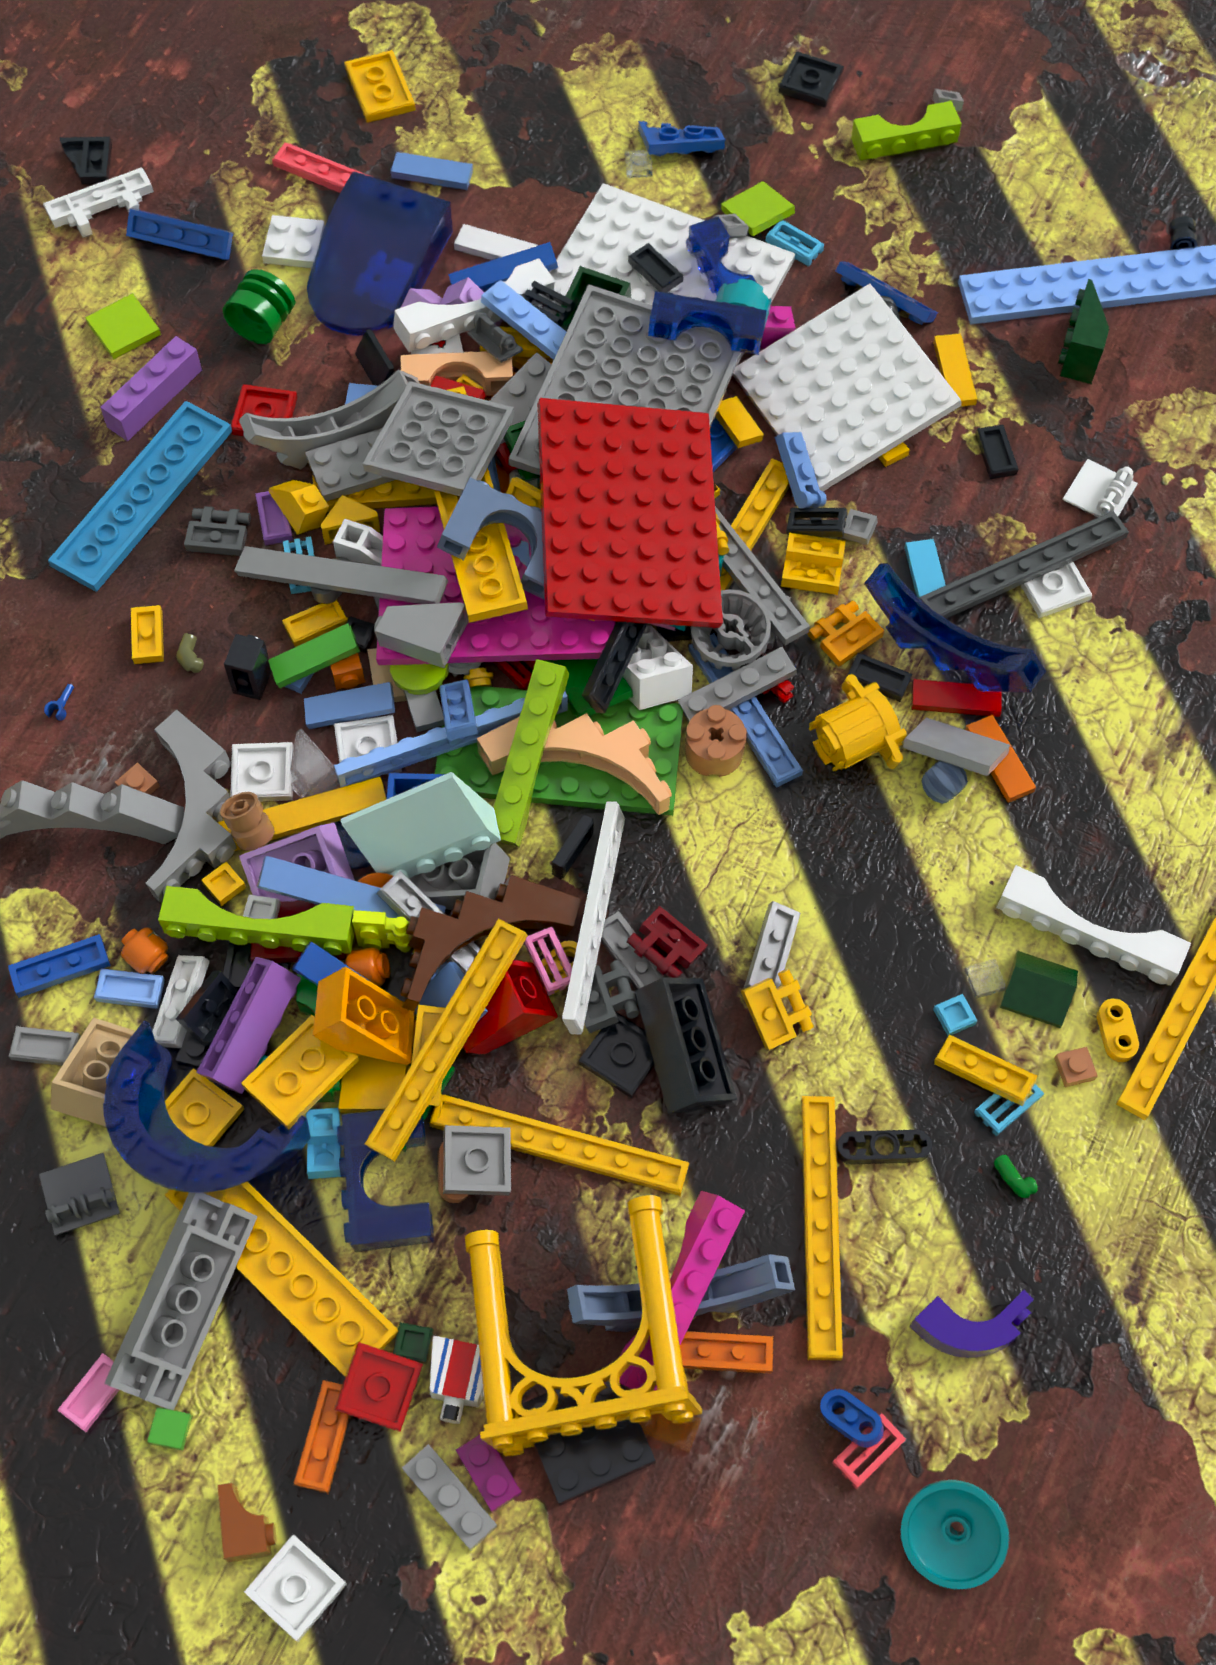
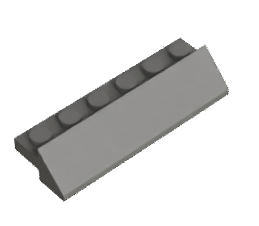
[104,1188,258,1410]

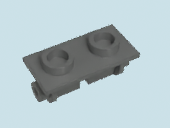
[467,312,523,363]

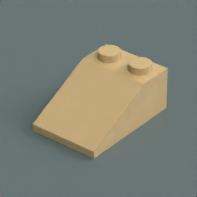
[51,1018,151,1128]

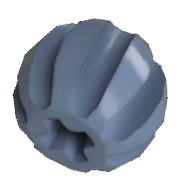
[921,761,968,804]

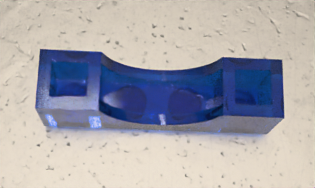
[686,216,757,295]
[648,291,767,355]

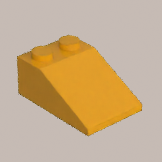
[313,966,415,1065]

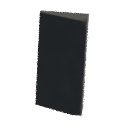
[355,329,395,386]

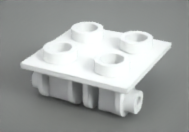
[1063,459,1138,517]

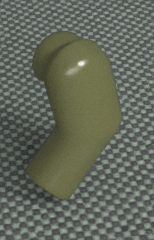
[176,633,204,673]

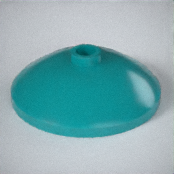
[901,1480,1009,1589]

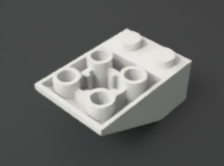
[623,625,693,710]

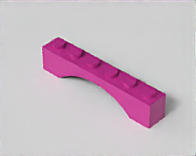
[620,1191,745,1391]

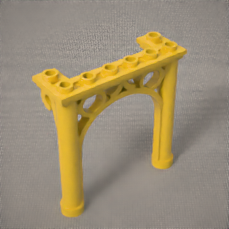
[465,1195,702,1456]

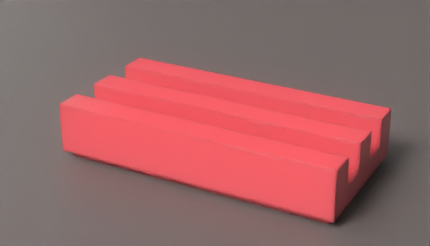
[832,1413,906,1489]

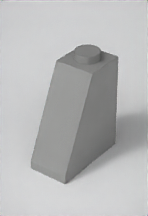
[374,602,469,668]

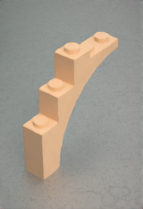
[477,713,672,815]

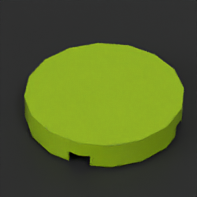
[390,663,449,695]

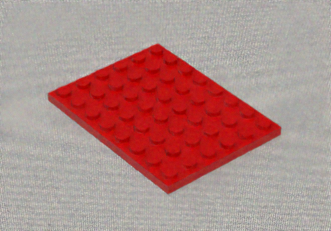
[537,398,723,628]

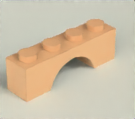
[401,351,513,396]

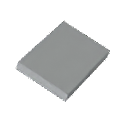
[903,717,1010,776]

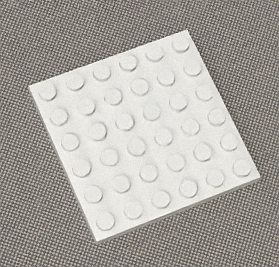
[733,283,962,491]

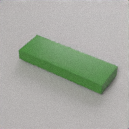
[268,623,360,688]

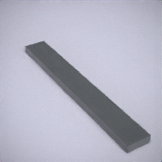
[917,511,1129,625]

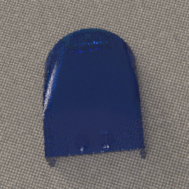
[307,171,453,336]

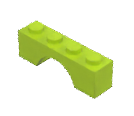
[851,101,962,161]

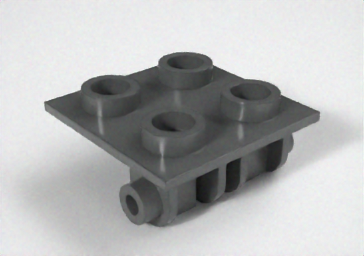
[39,1153,120,1236]

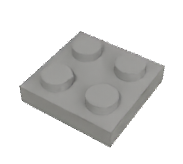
[443,1125,511,1195]

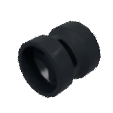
[1169,216,1198,250]

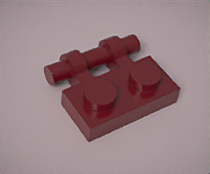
[626,906,708,978]

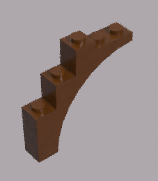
[400,875,581,1011]

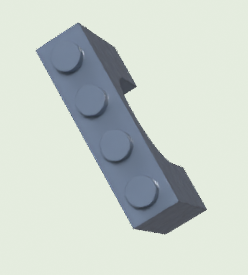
[437,477,545,600]

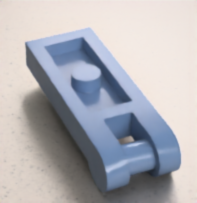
[775,432,827,509]

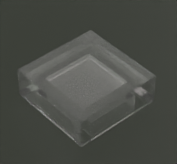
[964,959,1006,999]

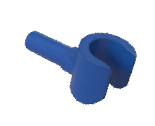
[44,684,74,721]

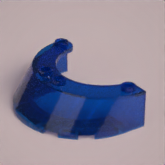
[103,1020,311,1193]

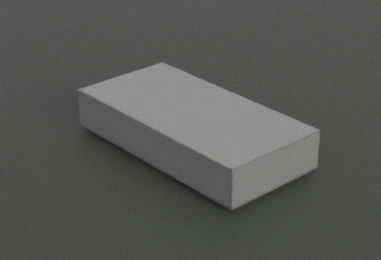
[9,1026,81,1066]

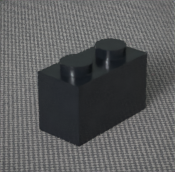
[224,634,272,700]

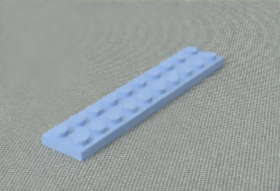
[958,245,1216,324]

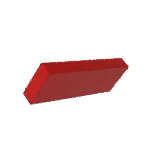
[911,679,1002,717]

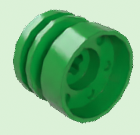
[222,269,296,344]

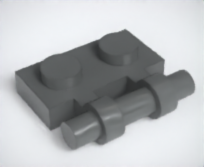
[184,506,251,556]
[585,960,639,1034]

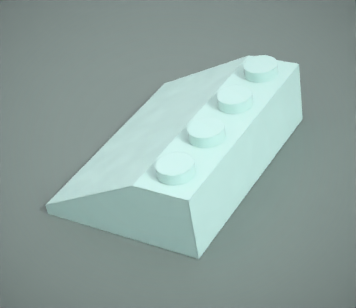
[341,772,501,878]

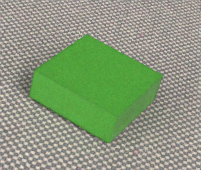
[147,1407,192,1451]

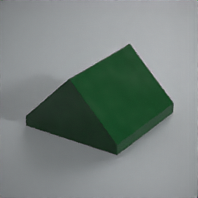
[1000,951,1078,1028]

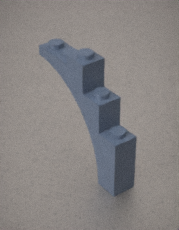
[567,1254,795,1332]

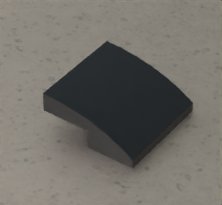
[176,971,238,1049]

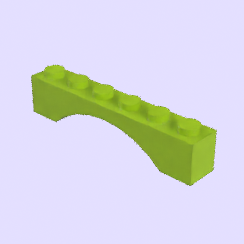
[494,659,569,848]
[158,886,355,955]

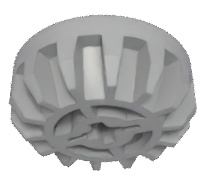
[691,590,771,671]

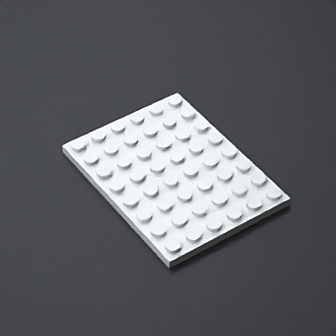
[549,183,795,375]

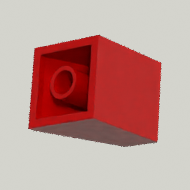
[462,960,558,1054]

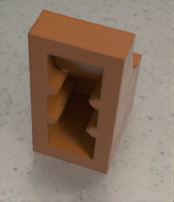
[218,1483,276,1563]

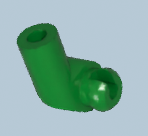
[994,1155,1038,1198]

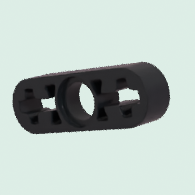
[836,1130,932,1165]

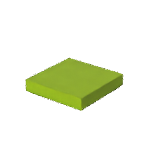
[721,181,795,236]
[85,293,161,359]

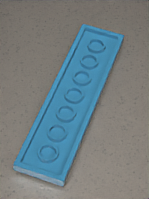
[48,401,232,592]

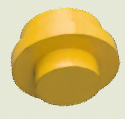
[463,668,493,688]

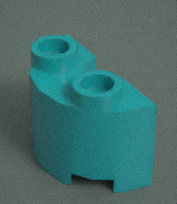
[712,278,772,332]

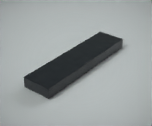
[582,621,648,713]

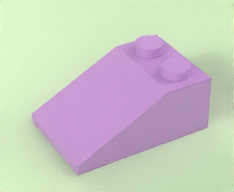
[239,823,355,902]

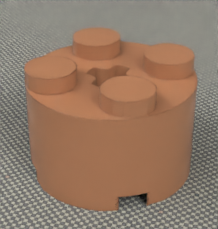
[685,705,747,777]

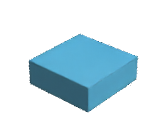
[933,994,977,1036]

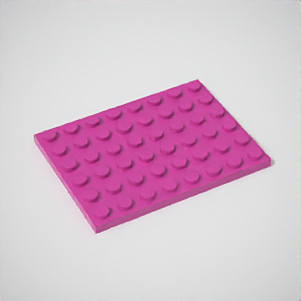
[376,507,616,665]

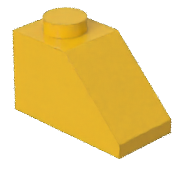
[269,480,329,535]

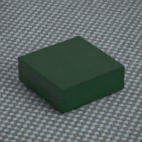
[393,1322,434,1364]

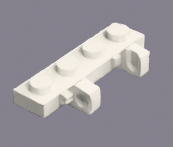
[43,168,154,237]

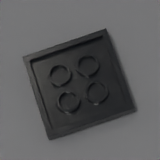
[522,1368,656,1506]

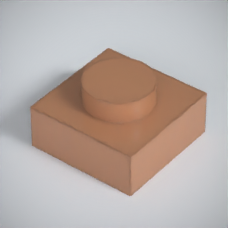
[115,763,160,794]
[1054,1047,1098,1087]

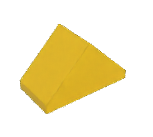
[321,495,380,545]

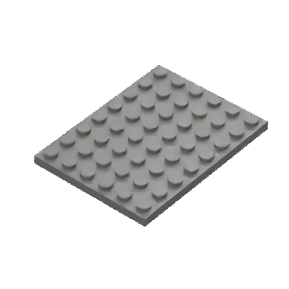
[509,284,746,476]

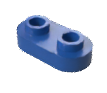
[820,1389,884,1447]

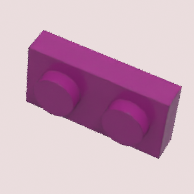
[456,1435,522,1513]

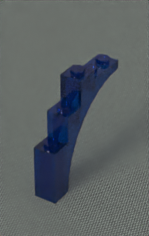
[864,563,1046,692]

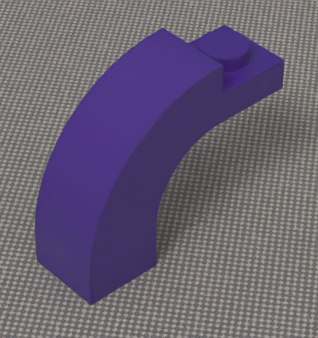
[910,1290,1034,1358]

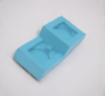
[306,1108,341,1179]

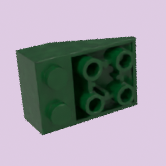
[1058,279,1109,384]

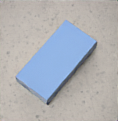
[94,968,165,1009]

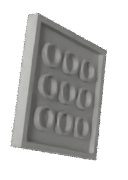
[363,381,515,496]

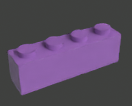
[100,336,202,441]
[196,957,301,1094]

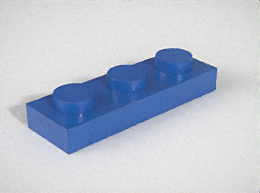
[8,934,111,998]

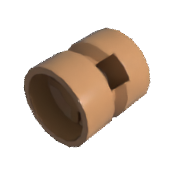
[220,792,275,851]

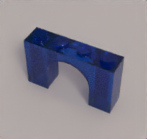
[337,1110,435,1252]

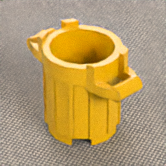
[809,674,907,771]

